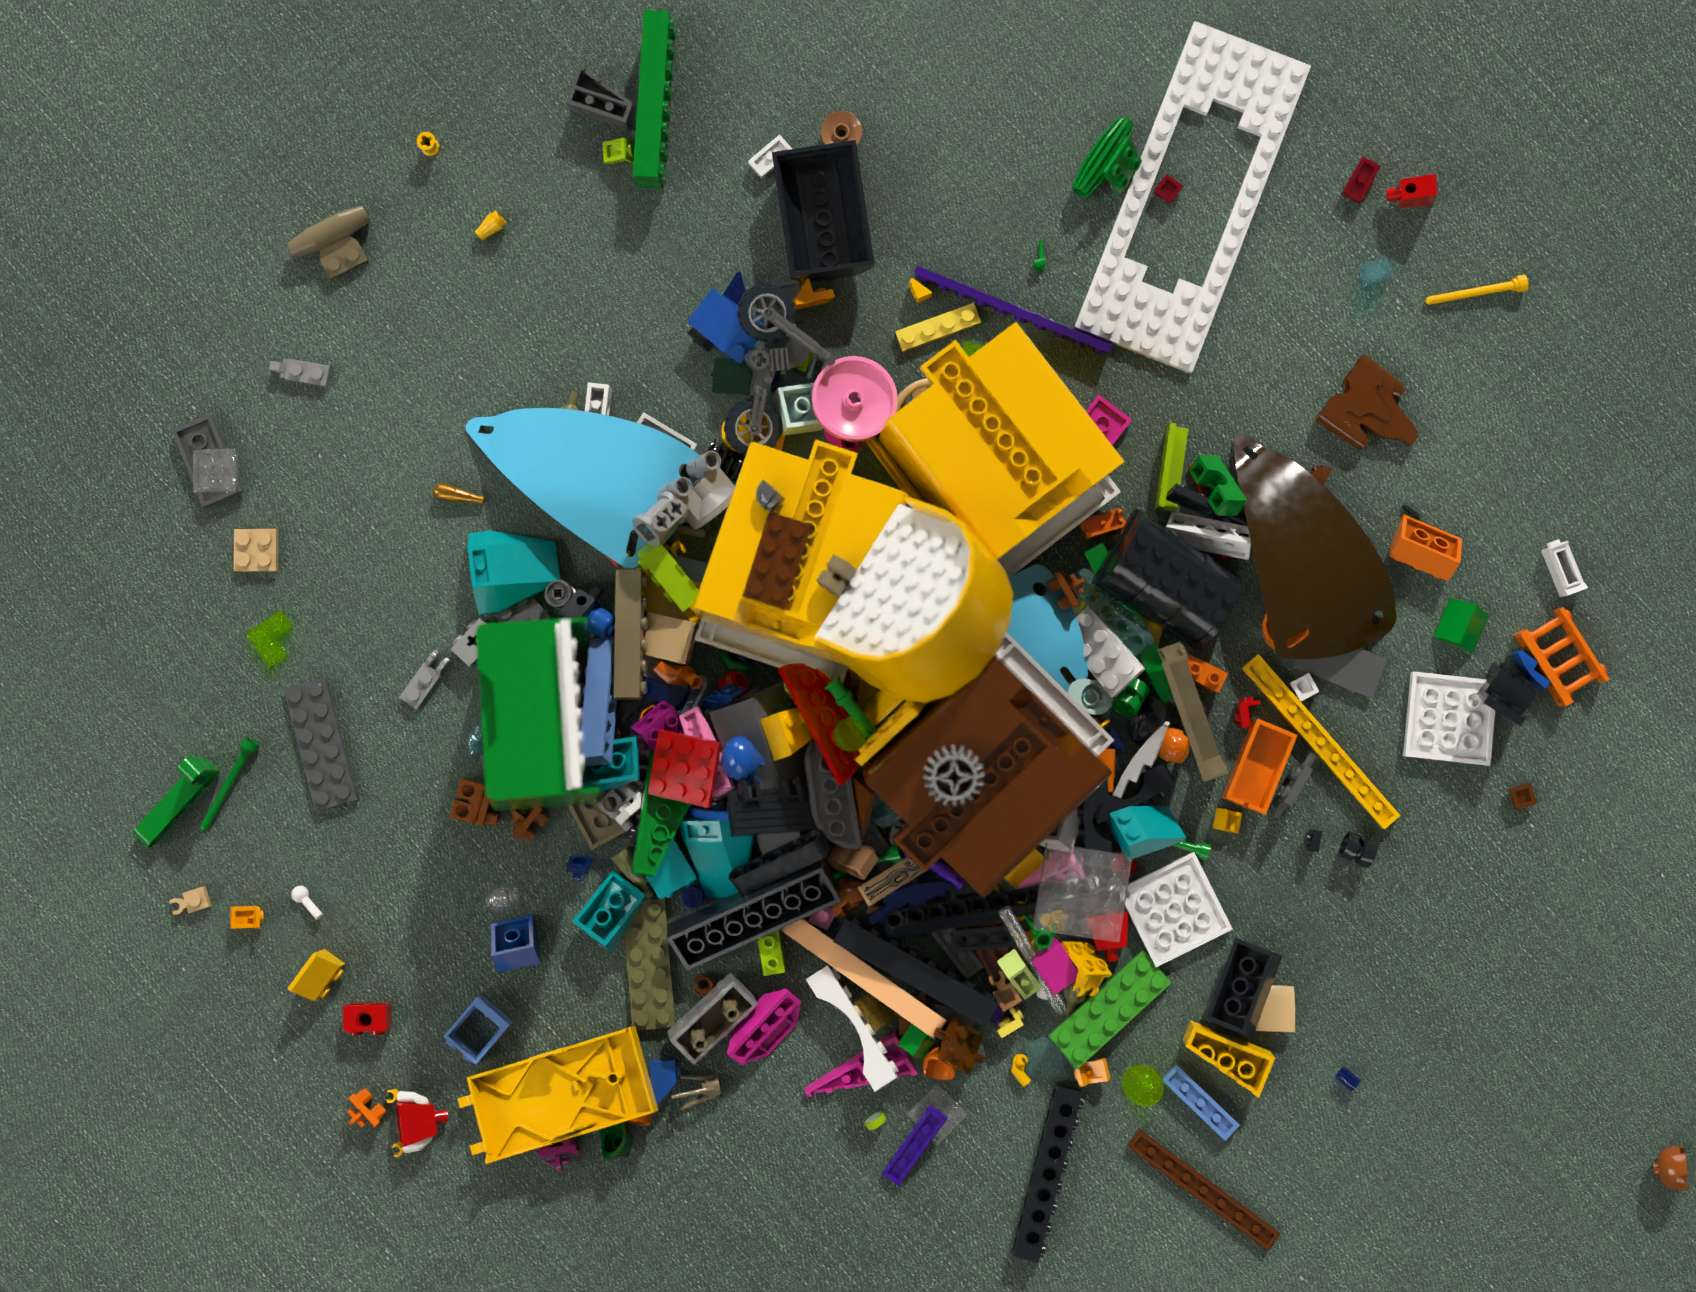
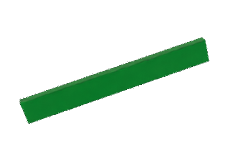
[1083,543,1174,704]

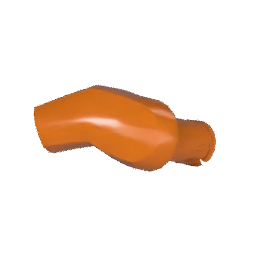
[652,659,703,689]

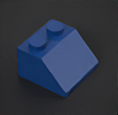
[491,915,540,972]

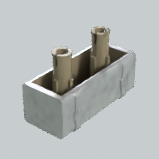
[667,972,758,1065]

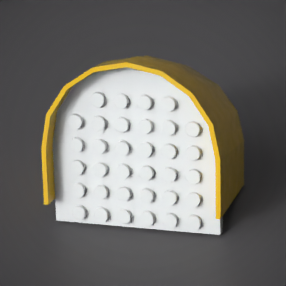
[815,496,1013,703]

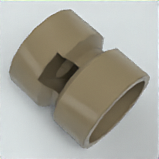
[816,555,857,597]

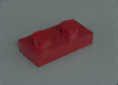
[1341,156,1381,204]

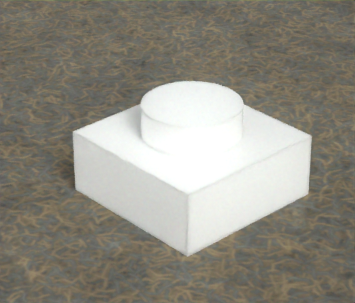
[1289,673,1319,702]

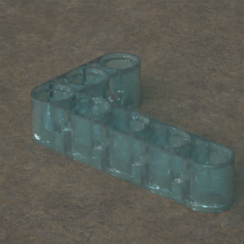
[1068,568,1153,659]

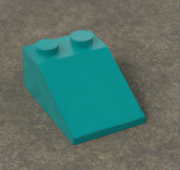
[581,737,639,792]
[1109,805,1186,861]
[572,871,646,952]

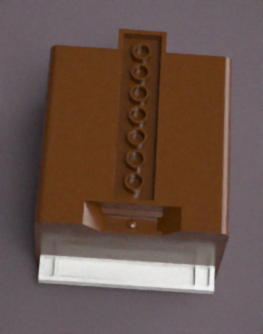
[862,632,1114,897]

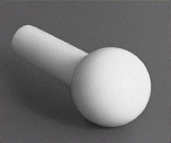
[291,886,323,920]

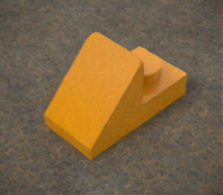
[793,277,835,310]

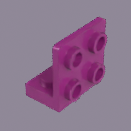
[631,700,685,754]

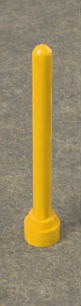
[1425,274,1528,305]

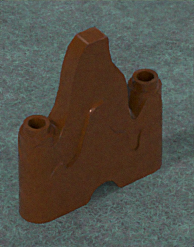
[1315,354,1418,450]

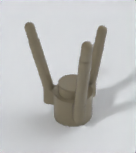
[671,1074,721,1110]

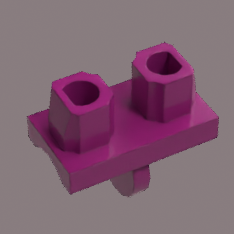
[537,1137,580,1172]

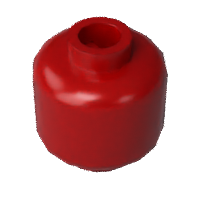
[717,670,749,699]

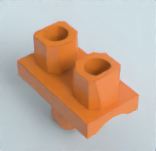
[347,1088,386,1128]

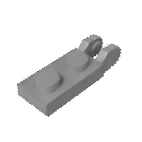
[399,650,450,710]

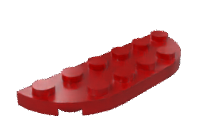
[778,663,861,785]

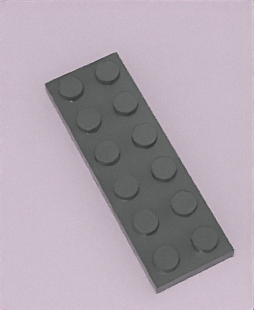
[283,677,359,811]

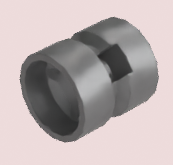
[544,580,577,610]

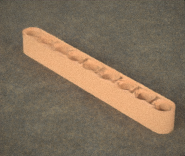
[780,919,947,1039]

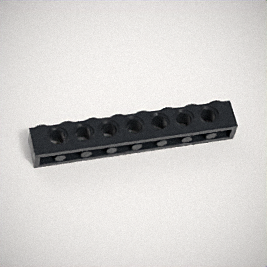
[1011,1083,1084,1263]

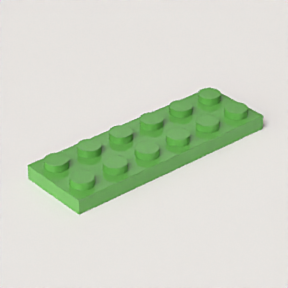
[1047,950,1171,1069]

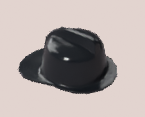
[1127,696,1166,746]

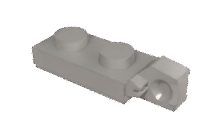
[269,358,331,387]

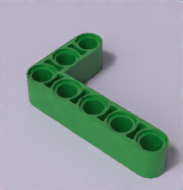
[132,756,220,848]

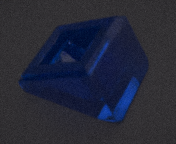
[1107,727,1126,751]

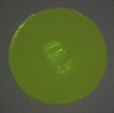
[1122,1064,1164,1106]

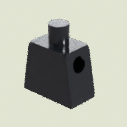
[558,585,603,634]

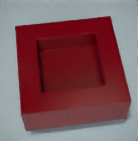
[1153,174,1183,205]

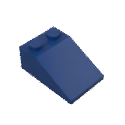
[688,287,763,364]

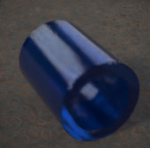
[1335,1067,1360,1091]

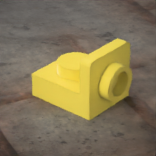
[996,1006,1024,1038]

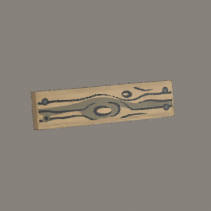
[858,856,924,906]

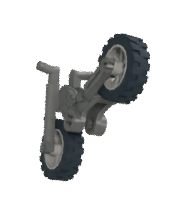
[724,284,835,455]

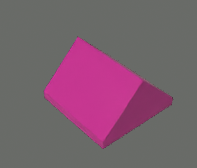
[1032,937,1078,995]

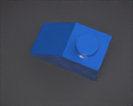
[649,1057,682,1105]

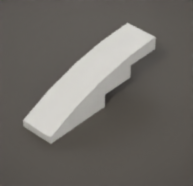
[1113,721,1170,798]

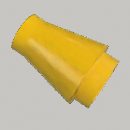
[475,210,507,241]

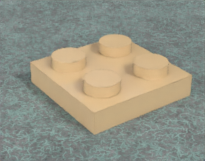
[234,529,279,572]

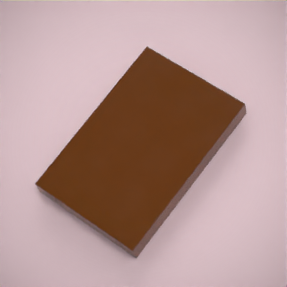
[851,772,877,851]

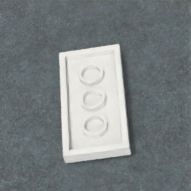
[1076,605,1145,698]

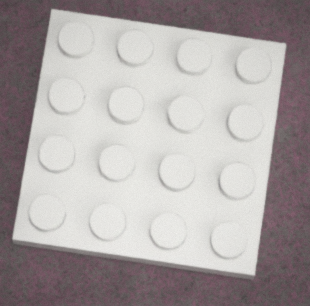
[1403,671,1495,766]
[1117,852,1233,967]

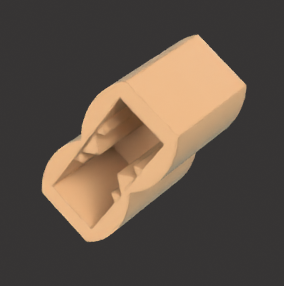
[827,844,878,880]

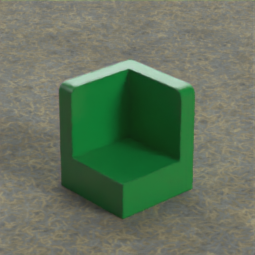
[898,1024,936,1060]

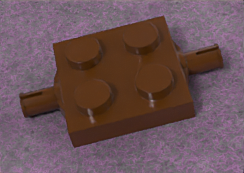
[934,1017,985,1075]

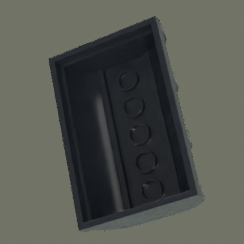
[772,140,875,282]
[1092,509,1243,649]

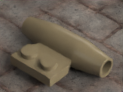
[287,205,371,280]

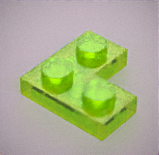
[246,610,294,669]

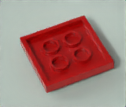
[648,729,722,808]

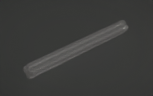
[999,906,1068,1015]

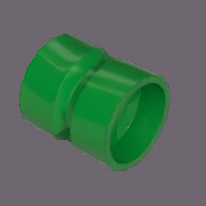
[1112,678,1150,717]

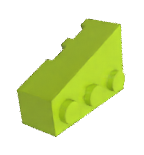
[637,543,699,612]

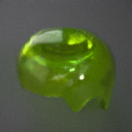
[833,717,866,752]

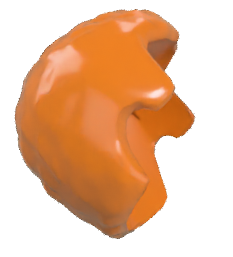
[1158,728,1190,763]
[923,1047,956,1080]

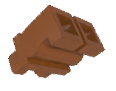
[449,778,500,826]

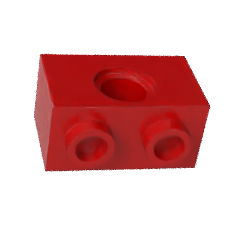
[343,1003,391,1035]

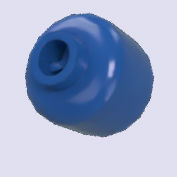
[587,608,615,639]

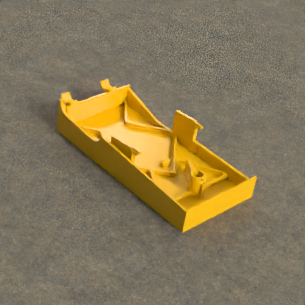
[458,1026,659,1164]

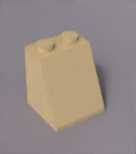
[644,612,699,666]

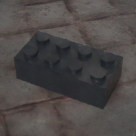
[1206,938,1282,1037]

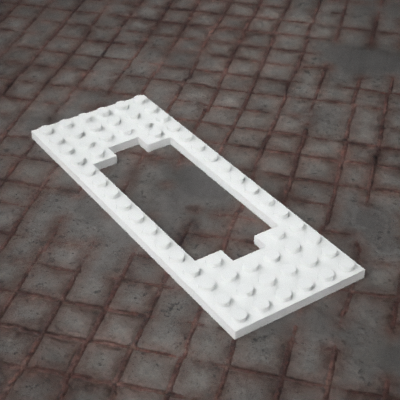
[1074,21,1311,374]

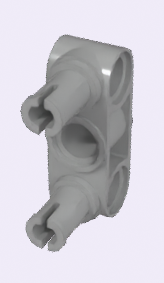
[598,765,648,832]

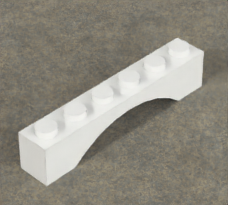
[806,965,899,1092]

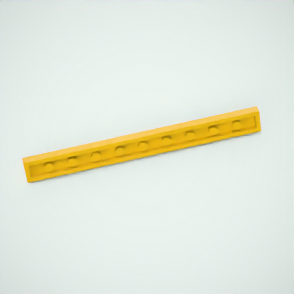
[1241,654,1401,829]

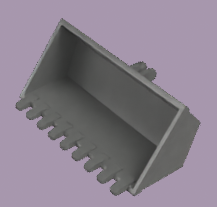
[703,682,836,857]

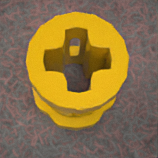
[417,132,440,157]

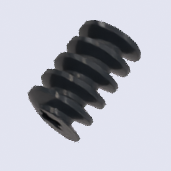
[707,439,745,481]

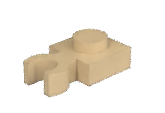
[169,886,212,915]

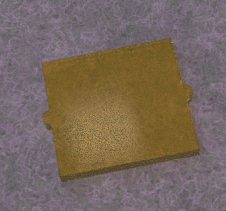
[855,993,899,1032]

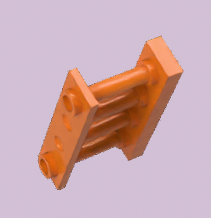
[1513,607,1610,707]

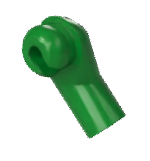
[720,652,750,675]

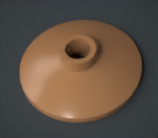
[821,111,862,145]

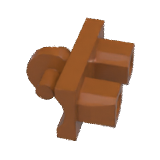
[1047,571,1086,610]
[510,808,549,842]

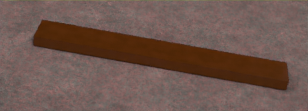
[1126,1129,1280,1251]

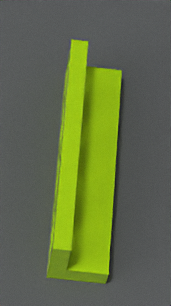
[1155,423,1188,512]

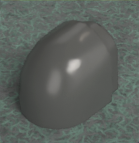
[756,479,785,512]

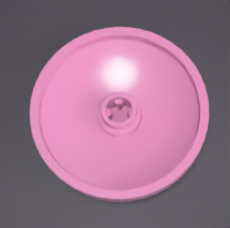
[812,356,897,442]

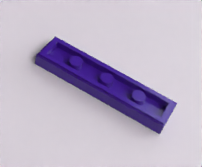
[881,1104,948,1186]

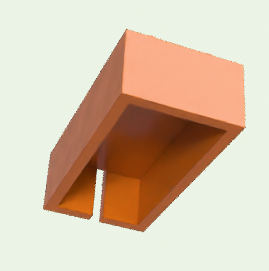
[1221,718,1297,815]

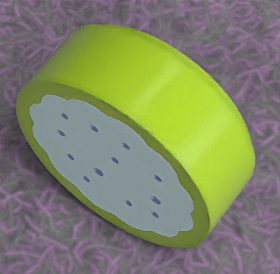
[864,1111,886,1131]

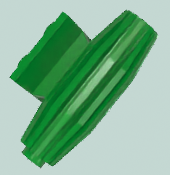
[1071,117,1142,199]

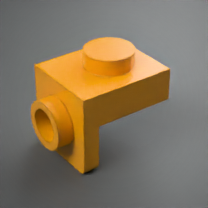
[230,906,264,929]
[1074,1058,1111,1087]

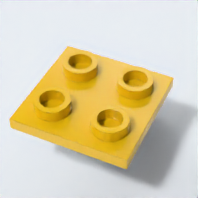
[1061,942,1112,996]

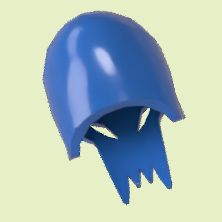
[721,736,765,786]

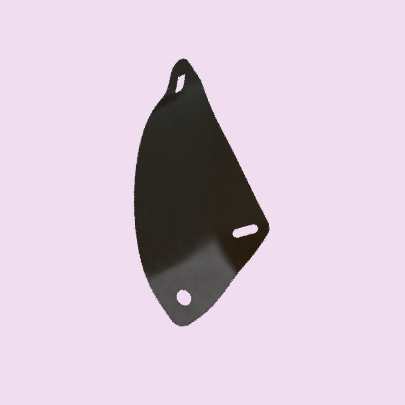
[1234,434,1396,659]

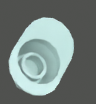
[1067,679,1113,715]

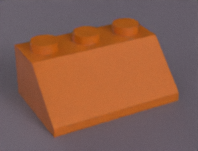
[1389,514,1462,581]

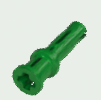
[824,676,877,737]

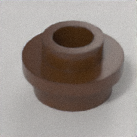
[693,973,715,995]

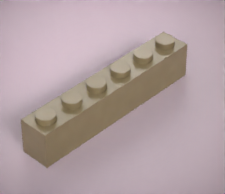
[614,569,648,700]

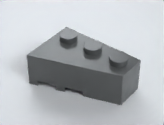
[566,64,635,131]

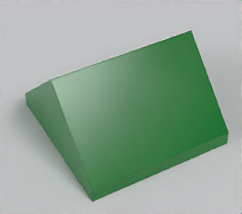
[1433,598,1490,654]

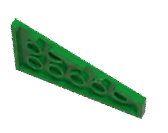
[631,749,691,877]

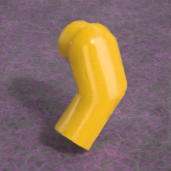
[1011,1054,1031,1087]

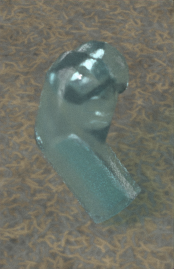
[466,725,483,756]

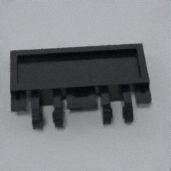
[727,776,815,837]

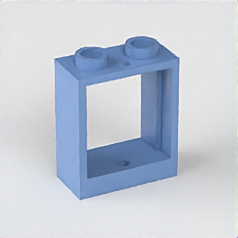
[443,994,513,1065]

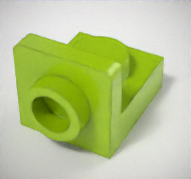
[603,138,635,165]

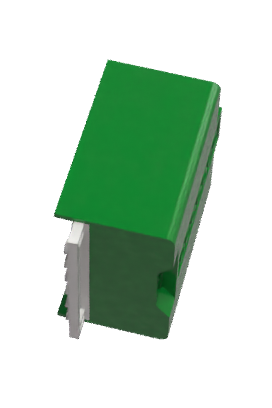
[476,617,600,811]

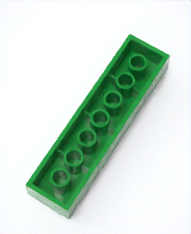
[633,10,676,190]

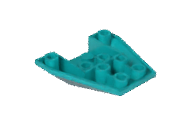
[467,530,561,615]
[678,816,754,898]

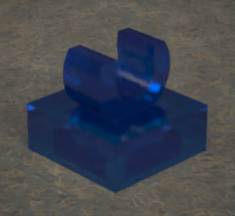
[566,856,592,882]

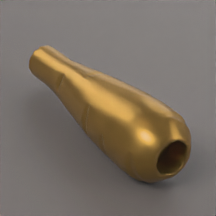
[433,483,485,505]

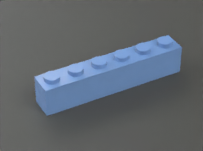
[579,637,617,766]

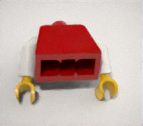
[386,1089,448,1157]

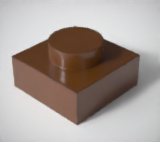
[1508,783,1537,810]

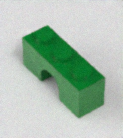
[1189,455,1247,516]

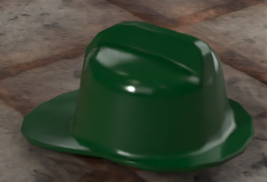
[600,1122,634,1160]

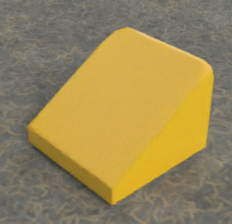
[909,278,932,303]
[1213,808,1243,834]

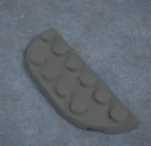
[804,738,862,849]

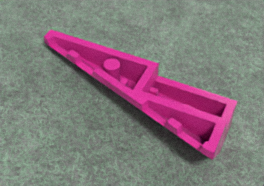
[804,1030,918,1097]

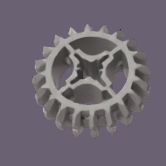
[923,745,985,806]

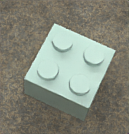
[772,383,823,436]

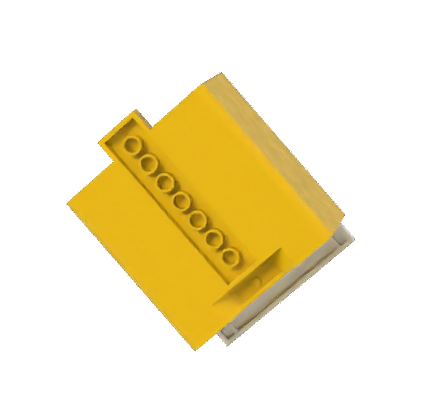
[878,322,1125,578]
[693,440,909,683]

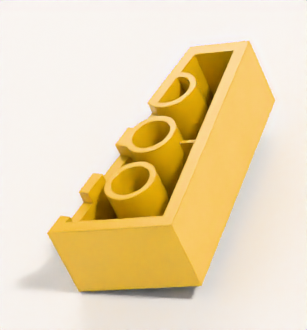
[760,707,813,761]
[1182,1020,1275,1098]

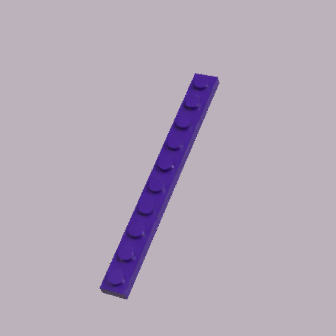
[914,266,1112,355]

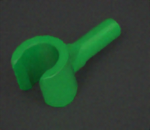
[1033,241,1046,271]

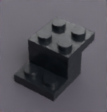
[1477,662,1537,727]

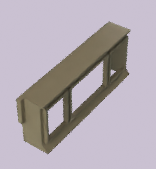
[1157,642,1229,782]

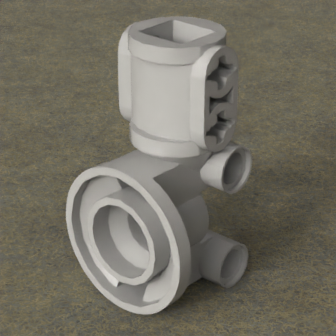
[632,451,735,547]

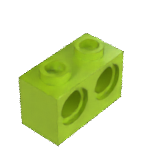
[757,930,786,976]

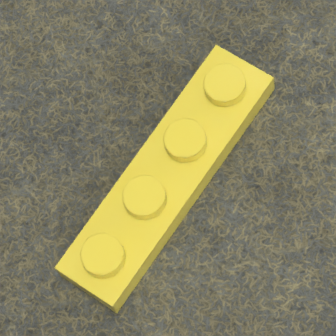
[895,303,981,353]

